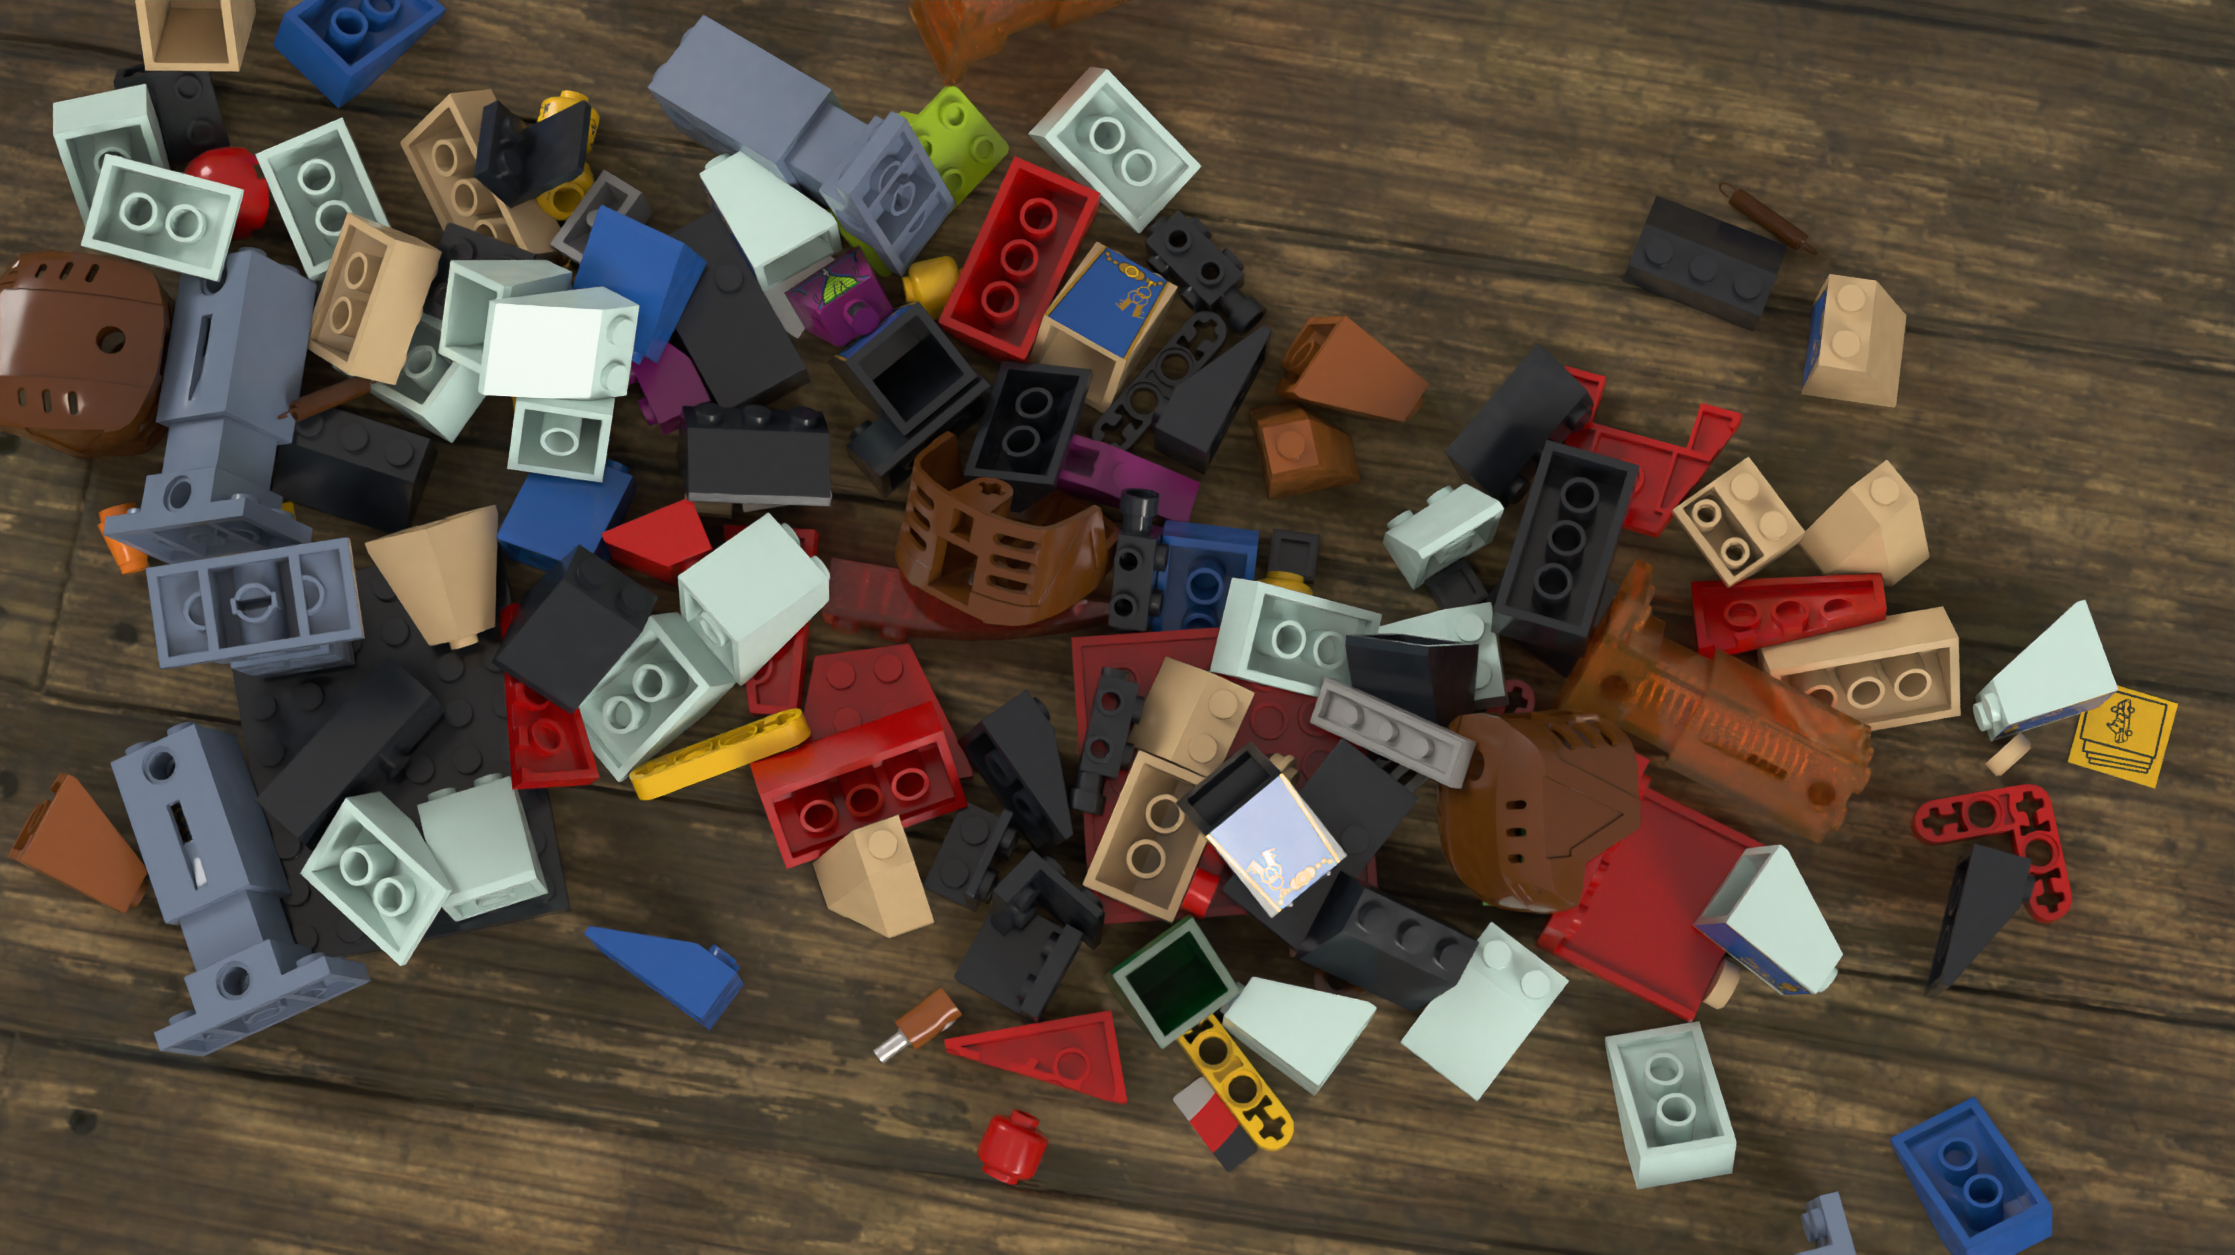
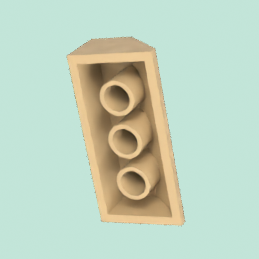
[400,89,561,261]
[1757,606,1961,747]

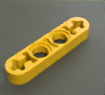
[629,708,811,800]
[1176,1013,1294,1151]

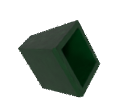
[1102,914,1241,1049]

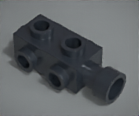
[1145,210,1267,336]
[1108,488,1170,634]
[1067,667,1145,816]

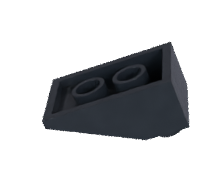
[1151,325,1272,475]
[957,690,1073,858]
[1924,844,2035,999]

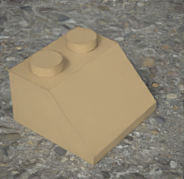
[1127,657,1255,778]

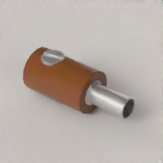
[873,987,962,1064]

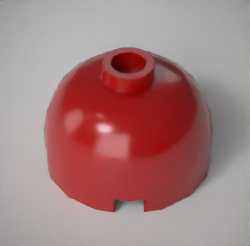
[183,146,269,241]

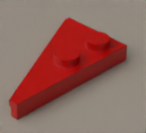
[944,1010,1127,1105]

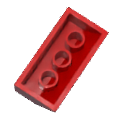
[938,156,1101,364]
[750,700,968,869]

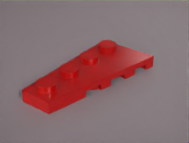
[723,525,819,717]
[1690,573,1887,662]

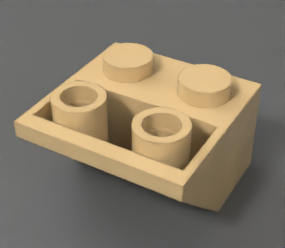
[1671,457,1806,588]

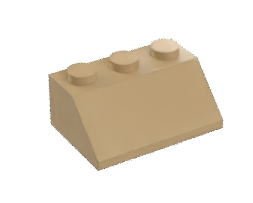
[307,213,442,385]
[1082,750,1207,925]

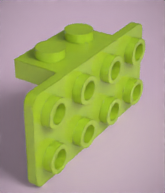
[826,86,1009,277]

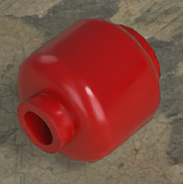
[977,1109,1048,1185]

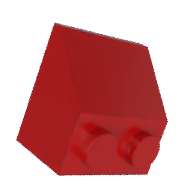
[601,498,713,587]

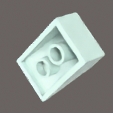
[1028,67,1201,234]
[53,84,170,228]
[81,154,244,282]
[478,286,640,401]
[332,313,486,443]
[1383,484,1504,590]
[1210,578,1382,698]
[1378,602,1509,711]
[579,612,737,782]
[300,791,452,966]
[1400,922,1569,1102]
[1605,1021,1737,1190]

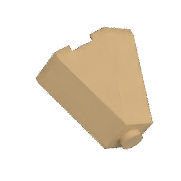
[1798,460,1930,587]
[365,505,498,650]
[813,815,934,938]

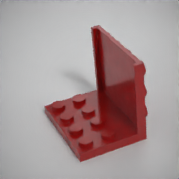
[1534,753,1767,1023]

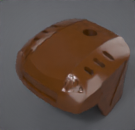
[0,249,176,458]
[895,431,1120,626]
[1437,709,1641,914]

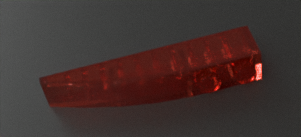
[822,558,1110,642]

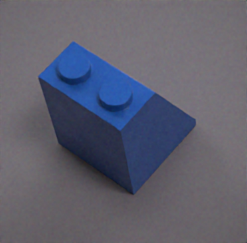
[572,204,707,365]
[496,459,637,572]

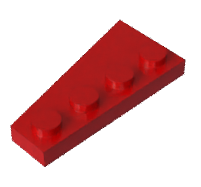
[500,603,600,790]

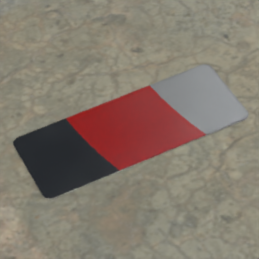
[1173,1077,1257,1172]

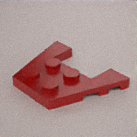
[1565,366,1743,538]
[797,643,974,781]

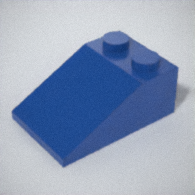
[273,0,446,109]
[1152,520,1259,632]
[584,926,744,1031]
[1890,1096,2052,1255]

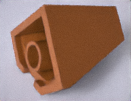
[1275,316,1429,422]
[1249,400,1361,500]
[7,773,149,914]

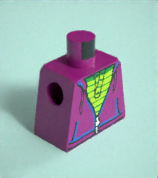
[784,245,893,347]

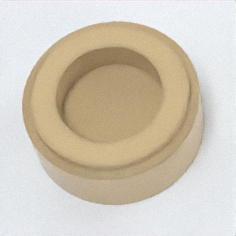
[1985,732,2032,777]
[1702,959,1741,1010]

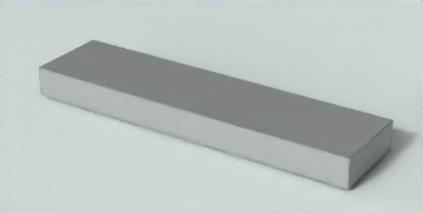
[1310,677,1477,789]

